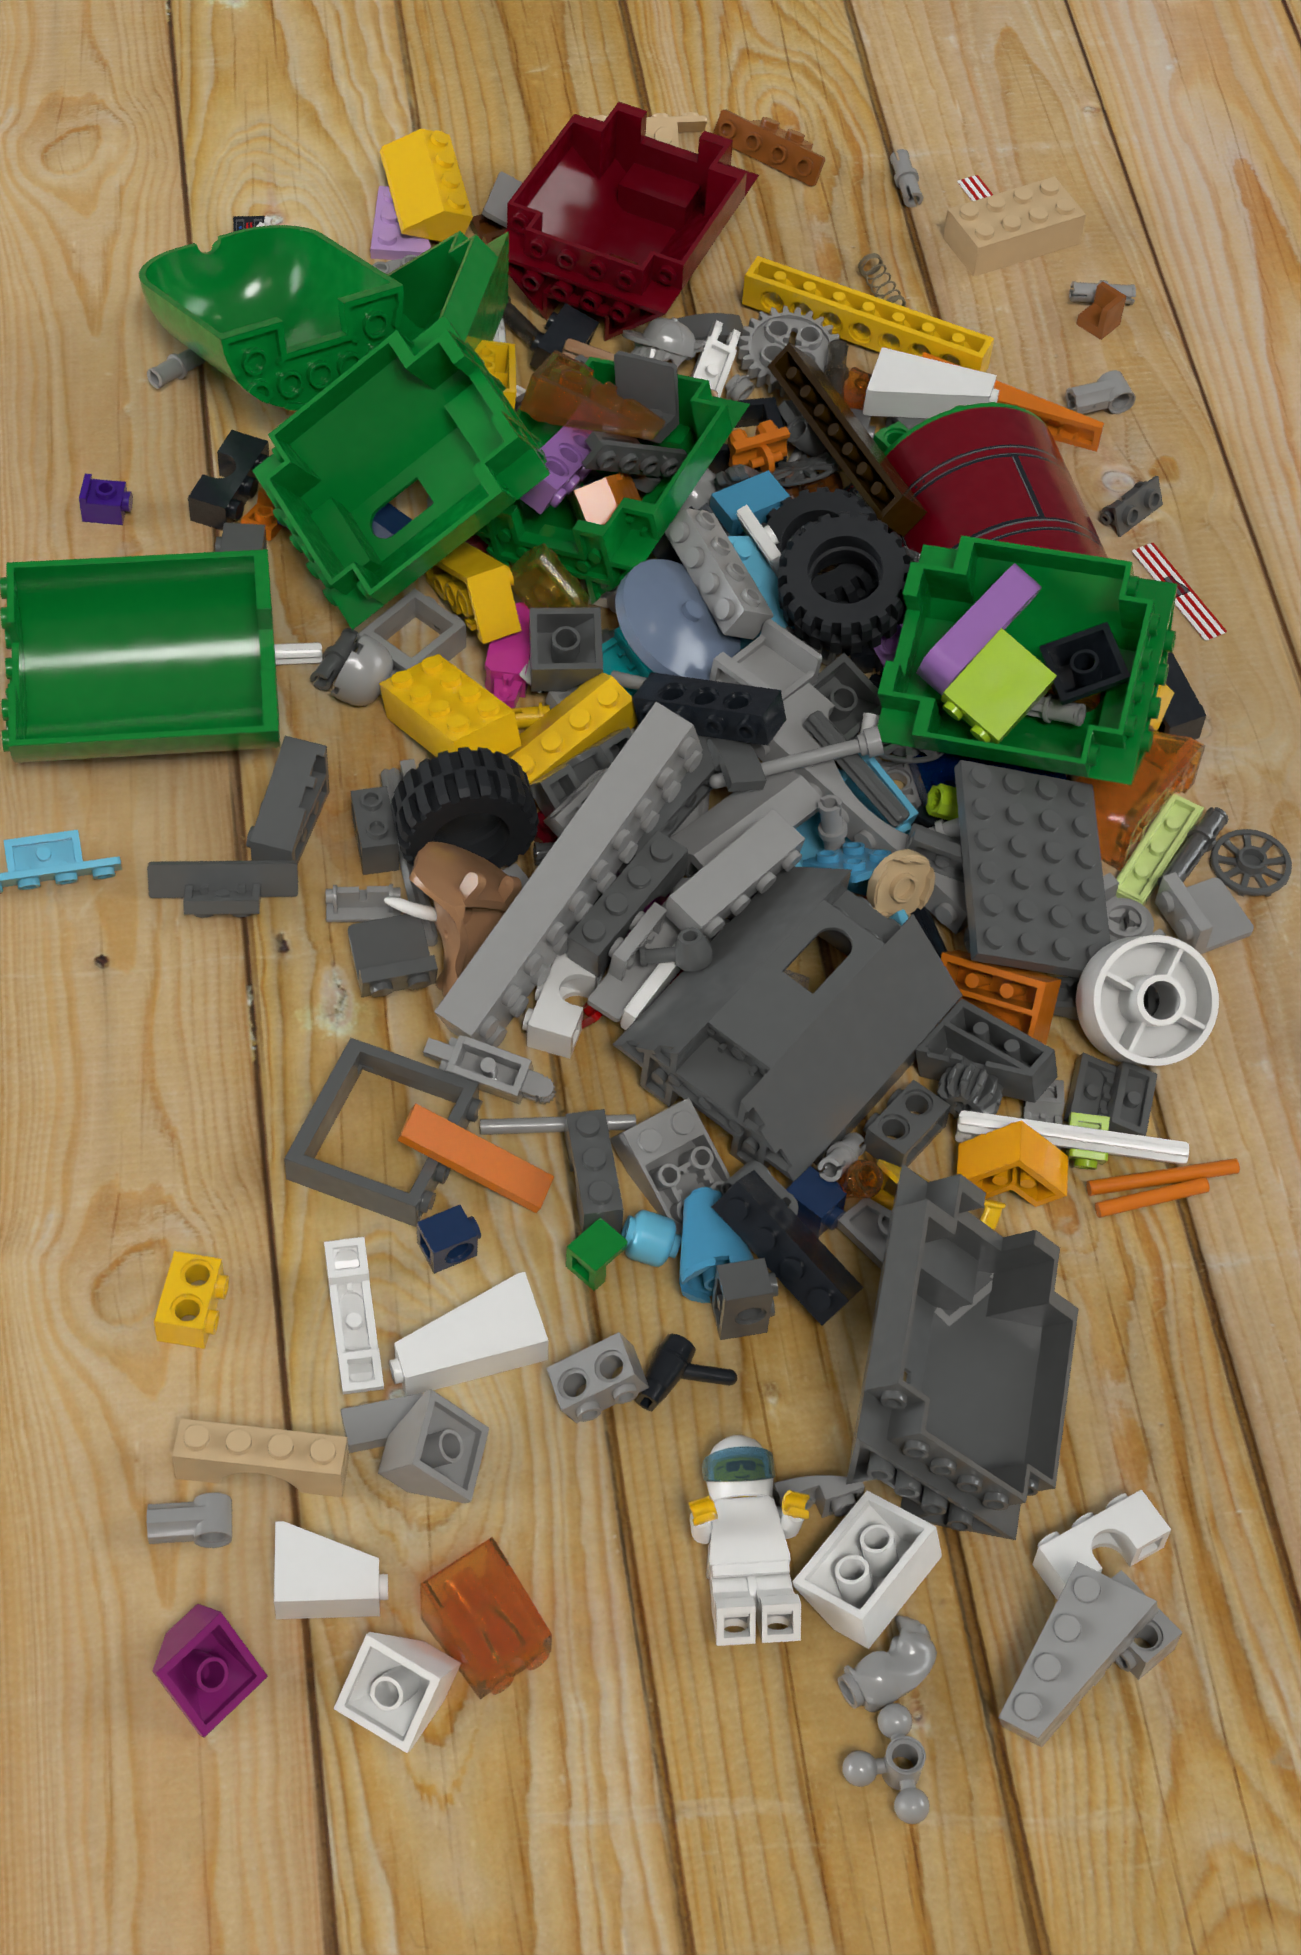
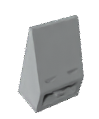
[610,1098,730,1236]

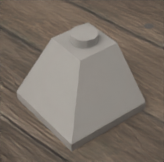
[378,1390,489,1503]

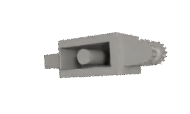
[423,1035,556,1105]

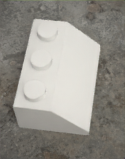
[792,1491,942,1649]

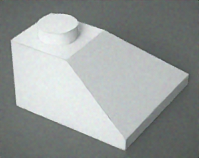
[334,1632,461,1753]

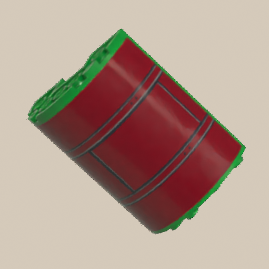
[884,402,1108,558]

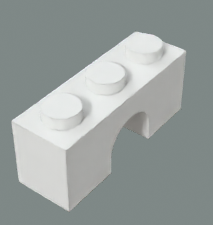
[522,950,606,1059]
[1032,1489,1171,1600]

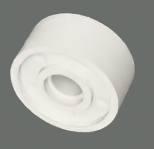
[1076,935,1219,1066]

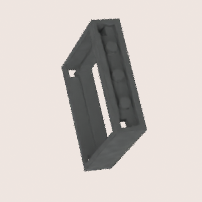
[284,1038,483,1227]

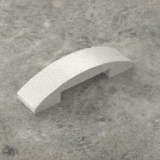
[324,1237,384,1395]

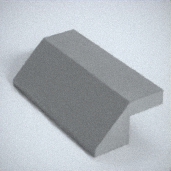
[671,771,822,874]

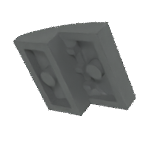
[1064,1052,1158,1136]

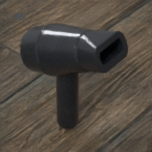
[636,1333,737,1412]

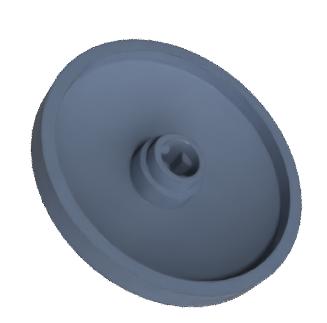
[615,559,740,680]

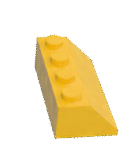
[380,128,473,242]
[505,673,638,806]

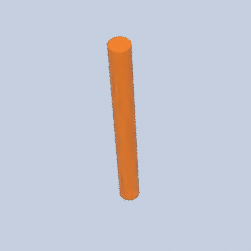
[1086,1158,1240,1196]

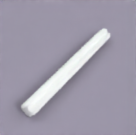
[957,1110,1190,1165]

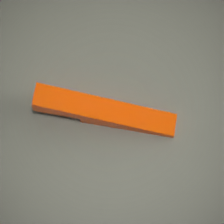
[922,352,1104,452]

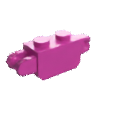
[485,601,532,708]

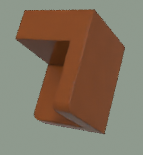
[1076,282,1127,340]

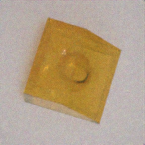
[510,543,589,609]

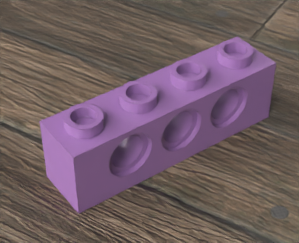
[520,413,603,515]

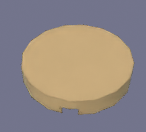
[866,849,935,918]

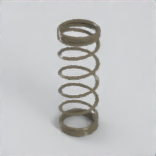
[858,253,906,307]

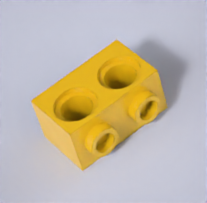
[154,1251,229,1349]

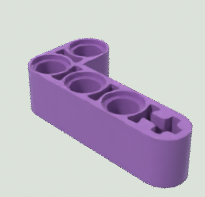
[916,563,1042,696]

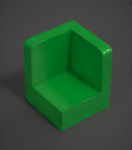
[566,1217,628,1291]

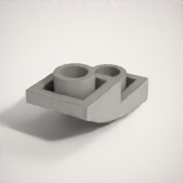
[773,1475,865,1518]

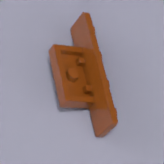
[713,109,825,186]

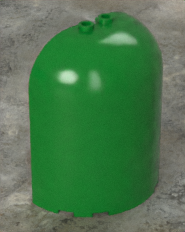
[139,225,404,411]

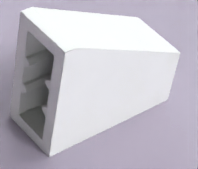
[274,1521,388,1619]

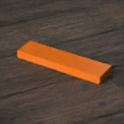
[397,1104,554,1213]

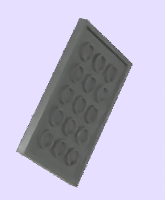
[954,760,1111,978]

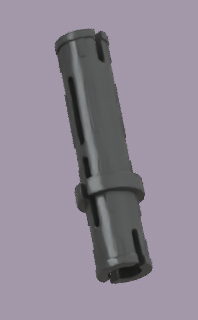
[1157,807,1229,887]

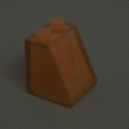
[420,1537,552,1699]

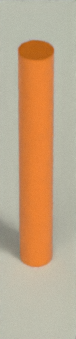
[1095,1177,1210,1218]

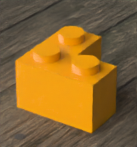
[957,1120,1068,1207]

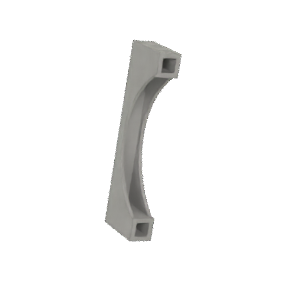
[749,683,968,934]

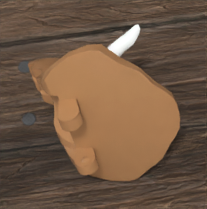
[384,842,522,997]

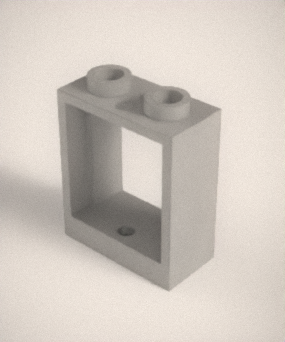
[357,588,466,677]

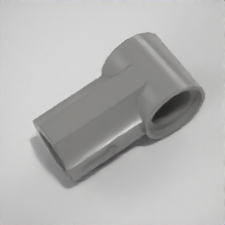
[1065,370,1136,414]
[147,1493,232,1548]

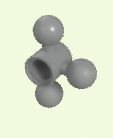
[842,1703,930,1824]

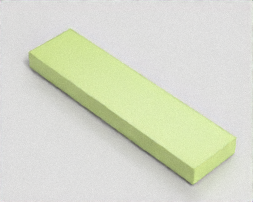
[1116,793,1204,906]

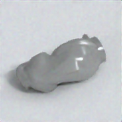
[838,1615,937,1712]

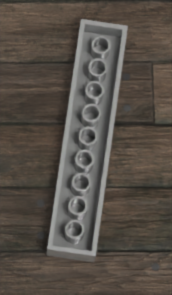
[434,702,703,1047]

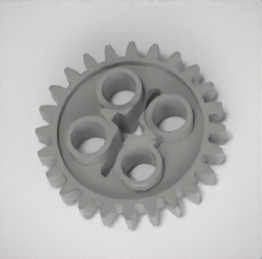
[738,306,843,397]

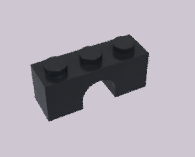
[188,430,269,531]

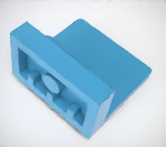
[803,842,892,896]

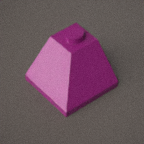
[152,1604,268,1738]

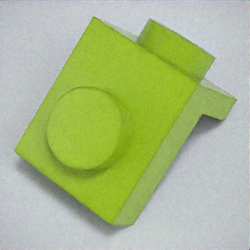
[1065,1112,1110,1170]

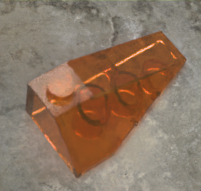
[520,350,666,440]

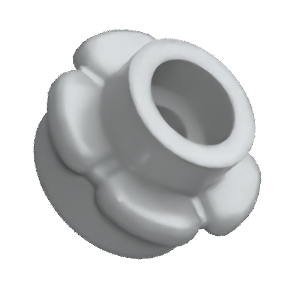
[725,374,755,401]

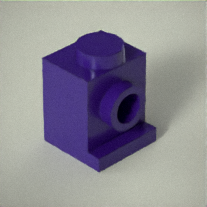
[79,473,133,525]

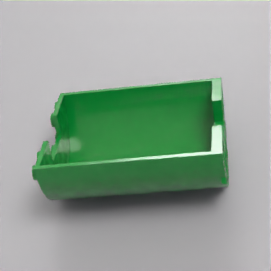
[0,549,280,763]

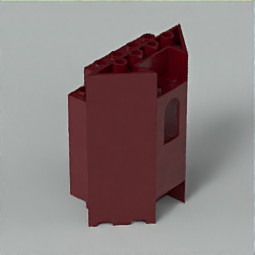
[502,102,759,341]

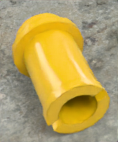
[510,702,550,729]

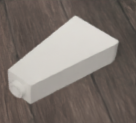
[863,347,1000,418]
[389,1272,549,1396]

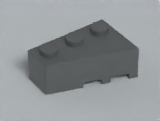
[246,736,330,864]
[915,998,1058,1103]

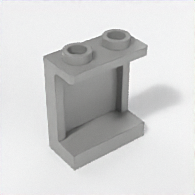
[709,619,822,701]

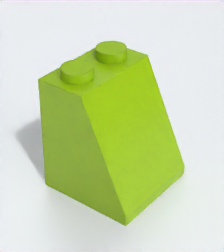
[941,628,1057,744]

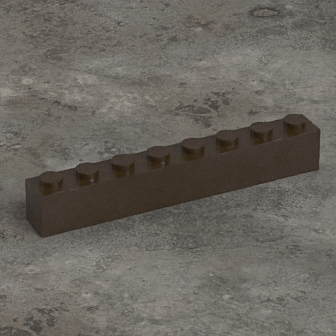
[767,342,927,537]

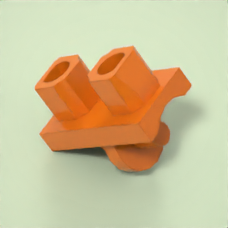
[727,420,791,474]

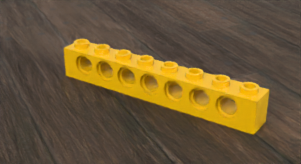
[742,256,994,372]

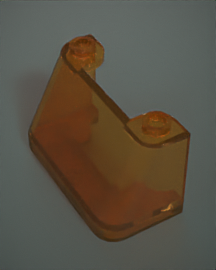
[1076,730,1205,871]

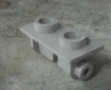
[325,884,401,922]

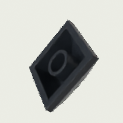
[1039,622,1130,706]

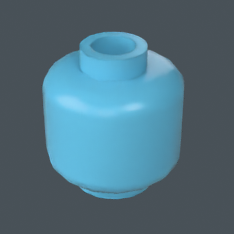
[621,1210,682,1267]

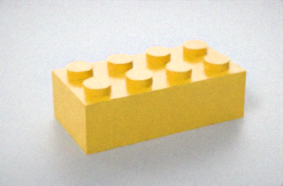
[379,654,522,757]

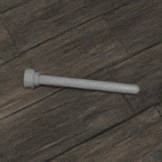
[709,726,884,789]

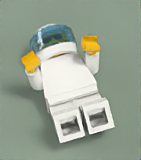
[688,1435,810,1646]

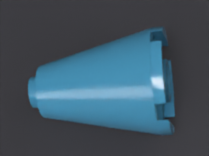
[679,1187,754,1303]

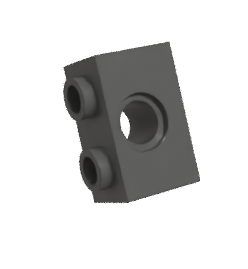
[711,1258,778,1340]

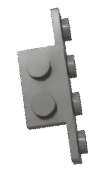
[587,897,681,1022]

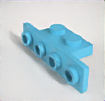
[0,830,122,893]

